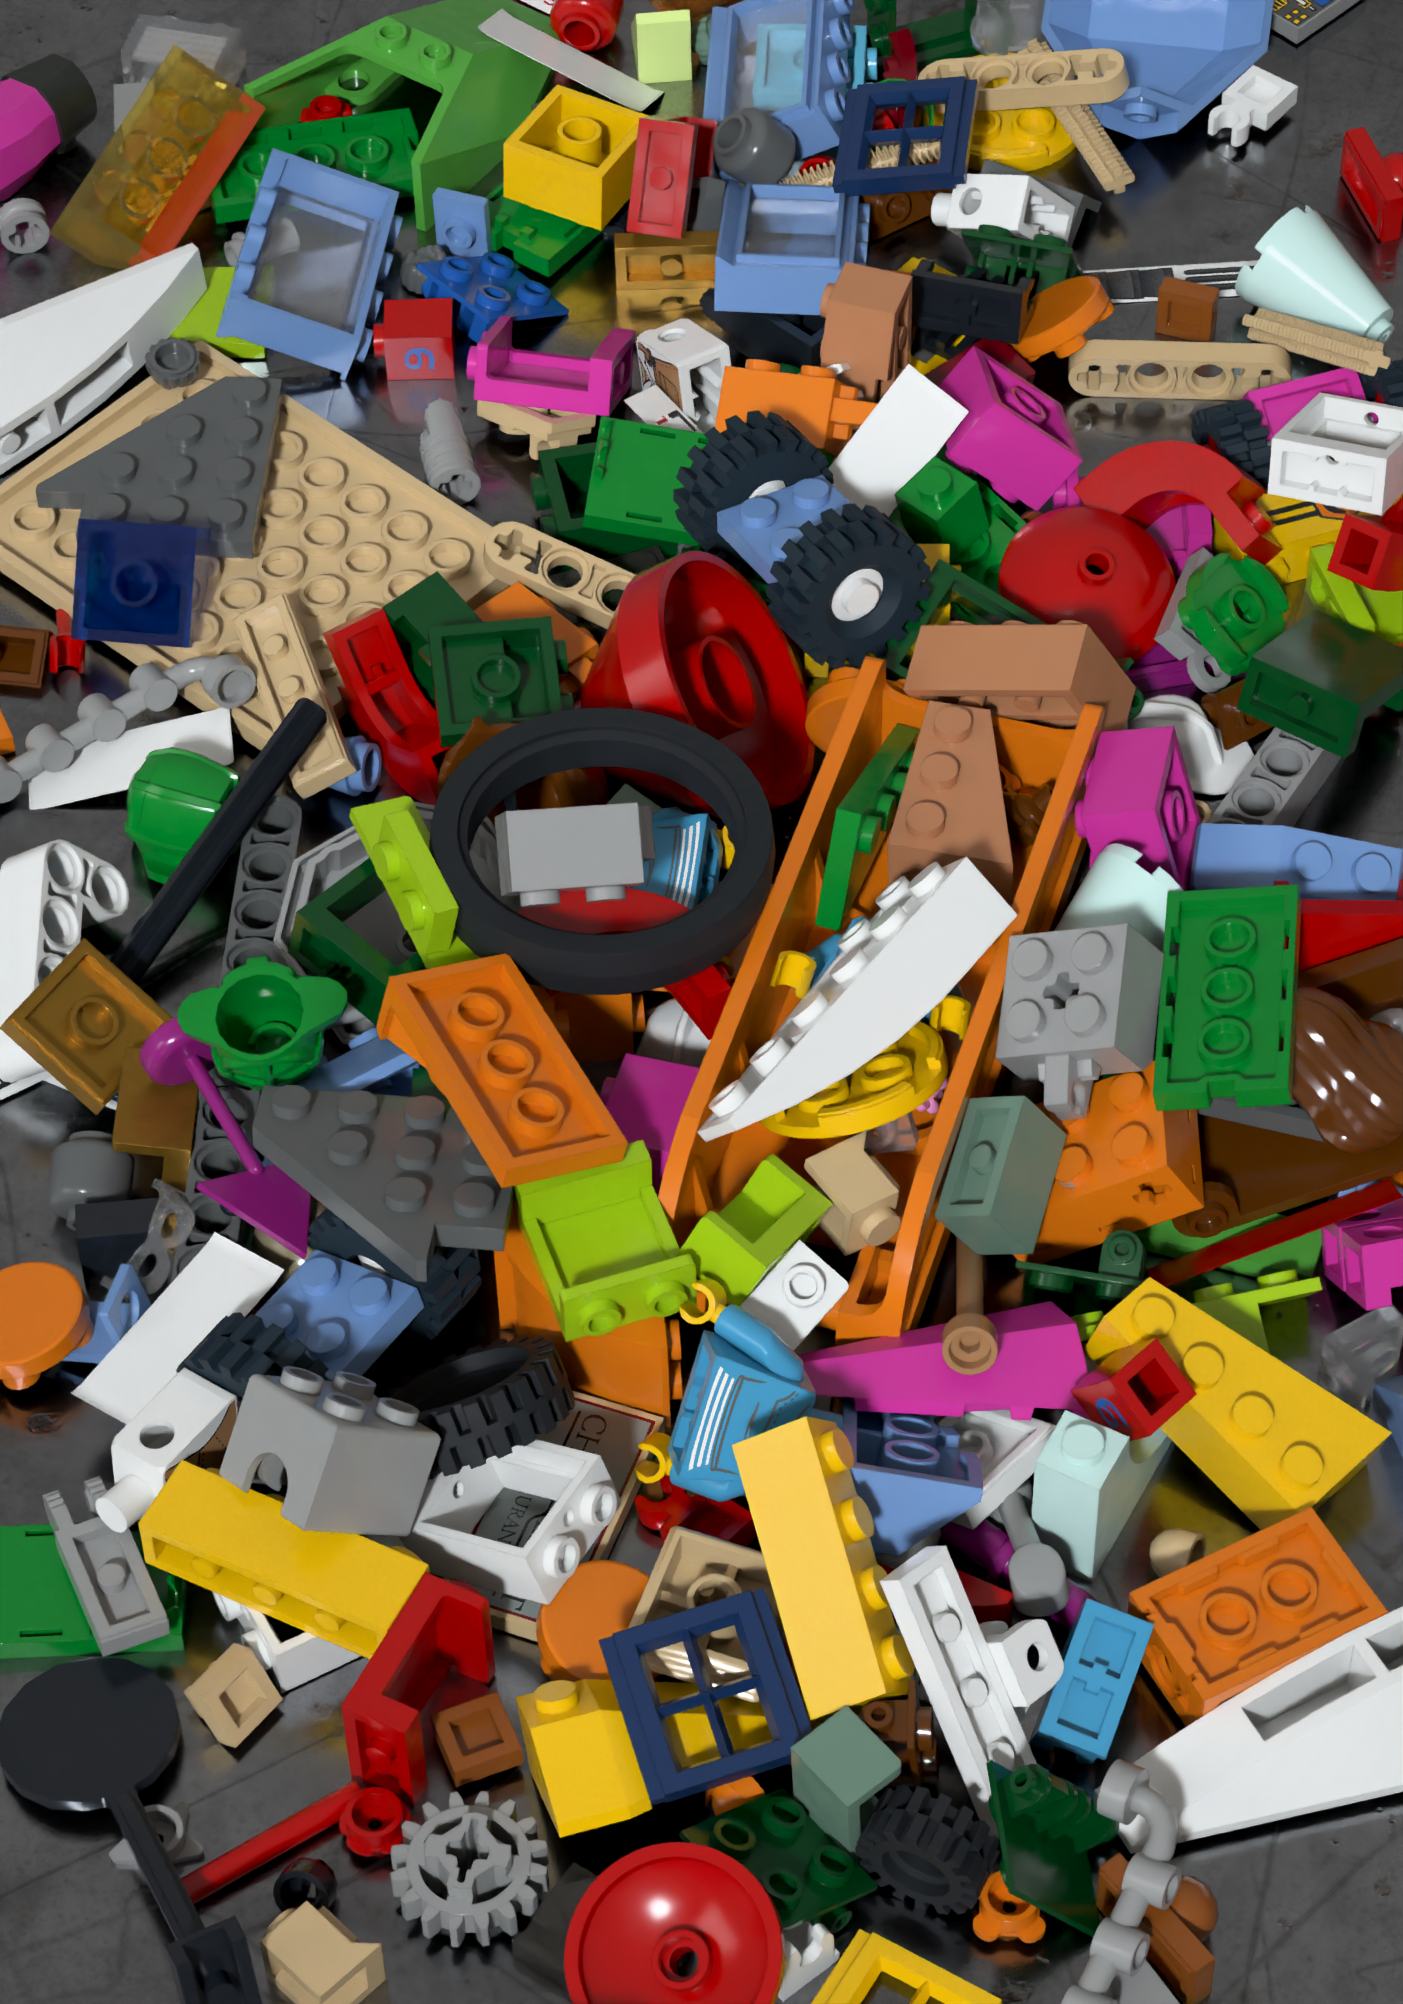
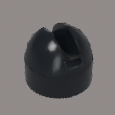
[273,1857,337,1912]

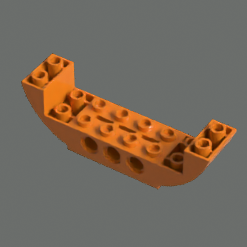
[494,983,683,1427]

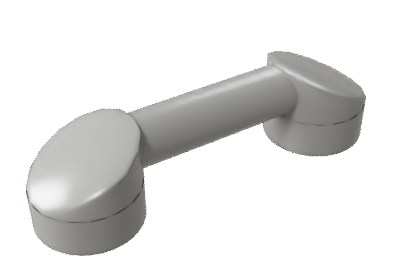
[985,1479,1070,1617]

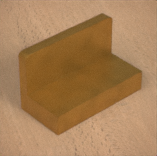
[614,230,719,290]
[112,1047,199,1194]

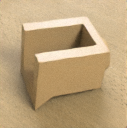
[804,1130,901,1257]
[260,1901,387,2004]

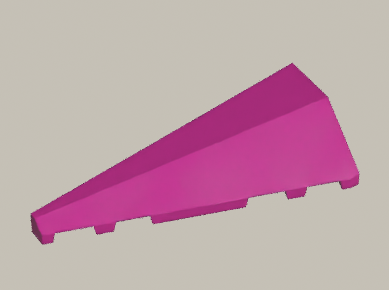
[797,1301,1092,1421]

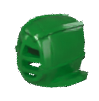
[124,747,242,884]
[177,955,347,1091]

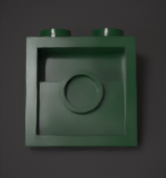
[428,616,574,748]

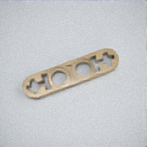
[918,48,1130,114]
[1068,339,1292,401]
[483,521,636,629]

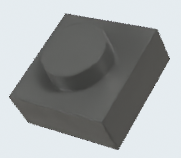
[686,177,726,231]

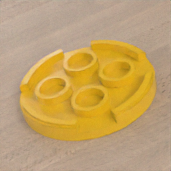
[924,52,1076,172]
[759,1021,949,1139]

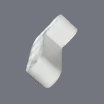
[0,839,129,1083]

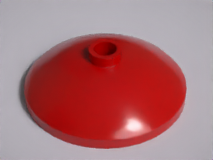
[997,506,1176,664]
[564,1842,786,2004]

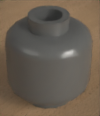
[713,108,795,185]
[46,1131,135,1231]

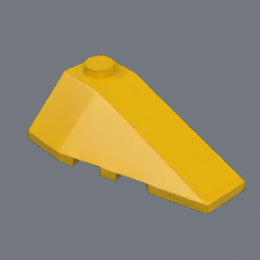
[515,1679,821,1838]

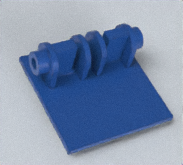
[416,252,569,343]

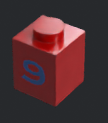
[373,298,455,381]
[1070,1338,1197,1441]

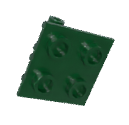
[961,224,1084,300]
[1015,1230,1147,1303]
[986,1760,1119,1937]
[679,1787,878,1933]

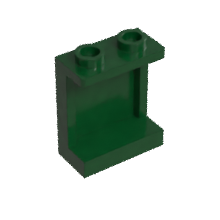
[1237,609,1403,759]

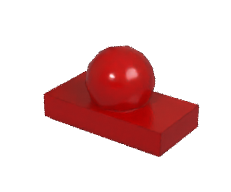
[1340,127,1403,243]

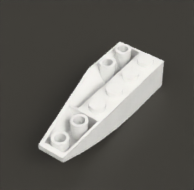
[0,243,207,475]
[697,856,1017,1142]
[1094,1606,1403,1854]

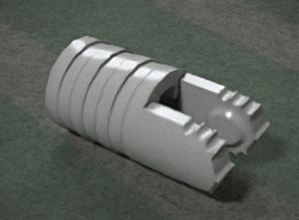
[419,397,481,505]

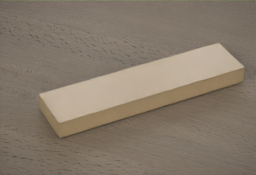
[232,592,357,800]

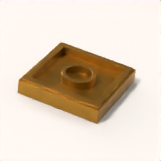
[0,938,173,1115]

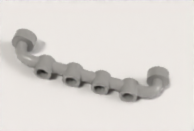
[0,654,256,803]
[1061,1759,1182,2004]

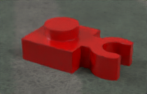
[634,1475,757,1547]

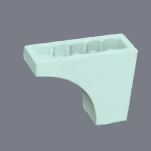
[1031,1410,1172,1583]

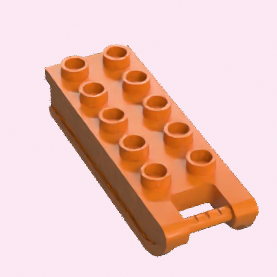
[658,656,1105,1346]

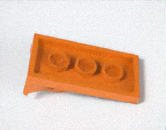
[377,953,628,1189]

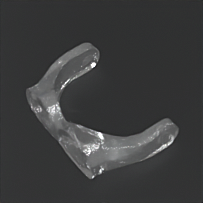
[100,1178,195,1299]

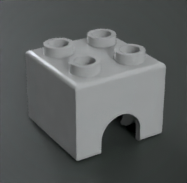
[219,1366,441,1537]

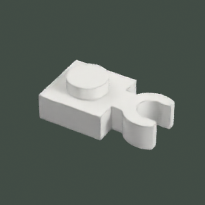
[1207,65,1298,147]

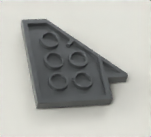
[36,376,284,559]
[252,1085,514,1282]

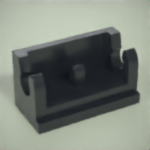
[911,259,1035,345]

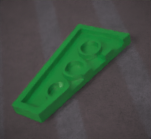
[815,723,920,931]

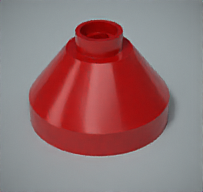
[573,551,815,819]

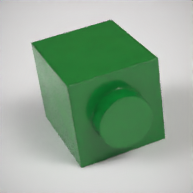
[894,456,990,565]

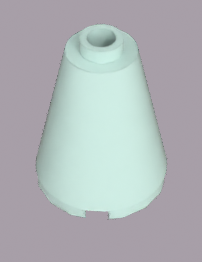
[1235,205,1395,344]
[1054,843,1184,954]

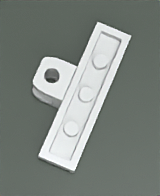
[880,1545,1064,1840]

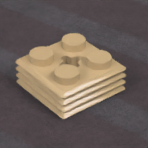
[628,1526,786,1702]

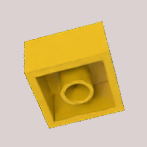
[503,84,648,231]

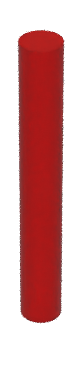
[180,1780,362,1905]

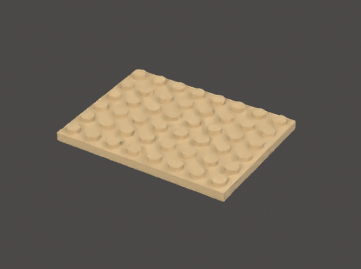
[0,340,521,751]

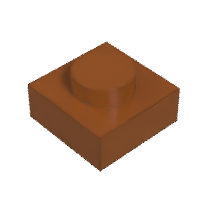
[1155,276,1220,342]
[430,1691,524,1787]

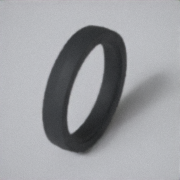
[429,708,776,995]

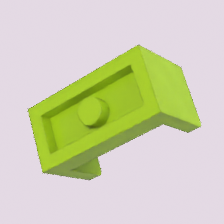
[675,1154,833,1307]

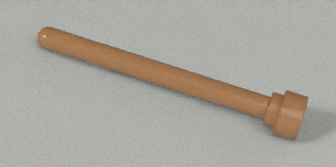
[942,1236,998,1375]

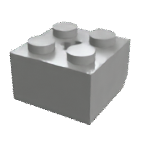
[995,923,1164,1120]

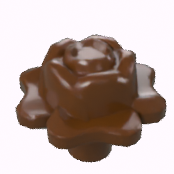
[1002,784,1054,848]

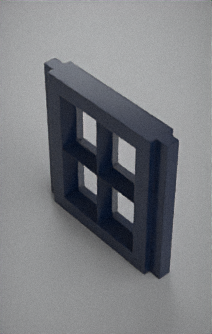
[832,76,979,197]
[599,1588,813,1806]

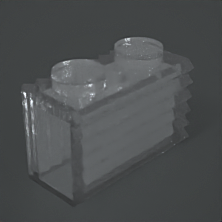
[121,13,246,107]

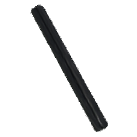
[110,697,327,985]

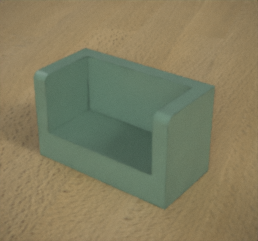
[935,1096,1067,1255]
[790,1705,901,1869]

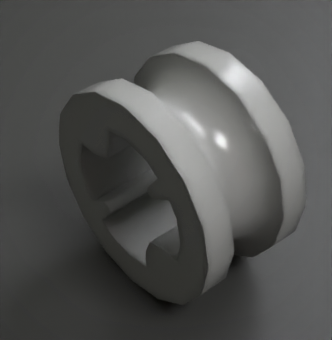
[0,198,50,254]

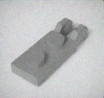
[42,1476,170,1657]

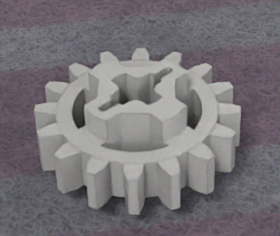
[390,1791,549,1948]

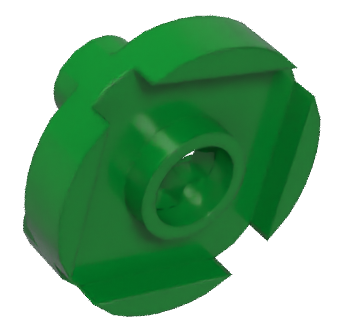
[1178,553,1290,676]

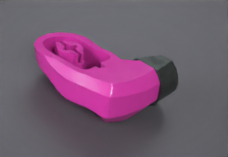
[0,53,97,202]

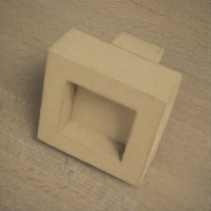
[184,1643,283,1748]

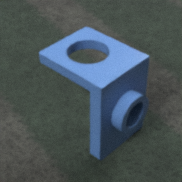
[433,187,495,258]
[62,1264,152,1364]

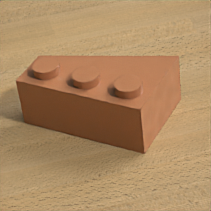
[820,262,913,434]
[903,620,1136,732]
[887,700,1013,907]

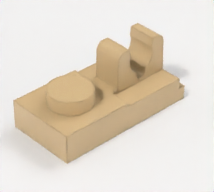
[477,400,596,460]

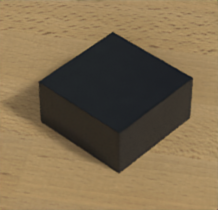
[75,1198,168,1287]

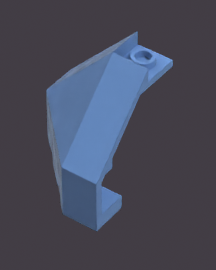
[1041,0,1274,139]

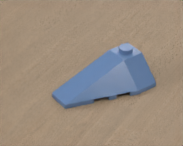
[839,1397,983,1557]

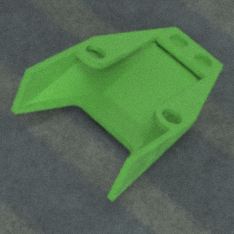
[244,0,564,232]

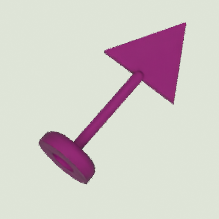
[139,1017,311,1260]

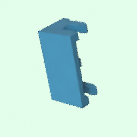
[1028,1598,1154,1764]

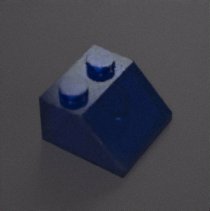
[71,518,211,648]

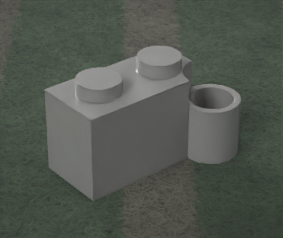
[495,803,655,907]

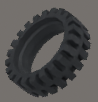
[377,1335,575,1480]

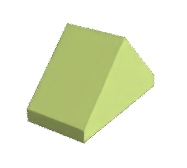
[630,9,692,84]

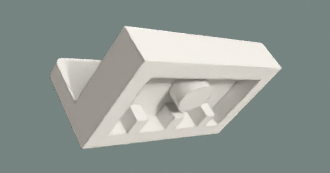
[740,1240,849,1351]

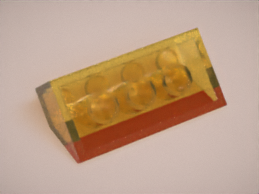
[49,44,266,270]

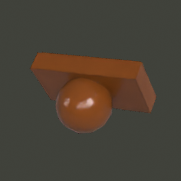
[1096,1853,1219,2004]

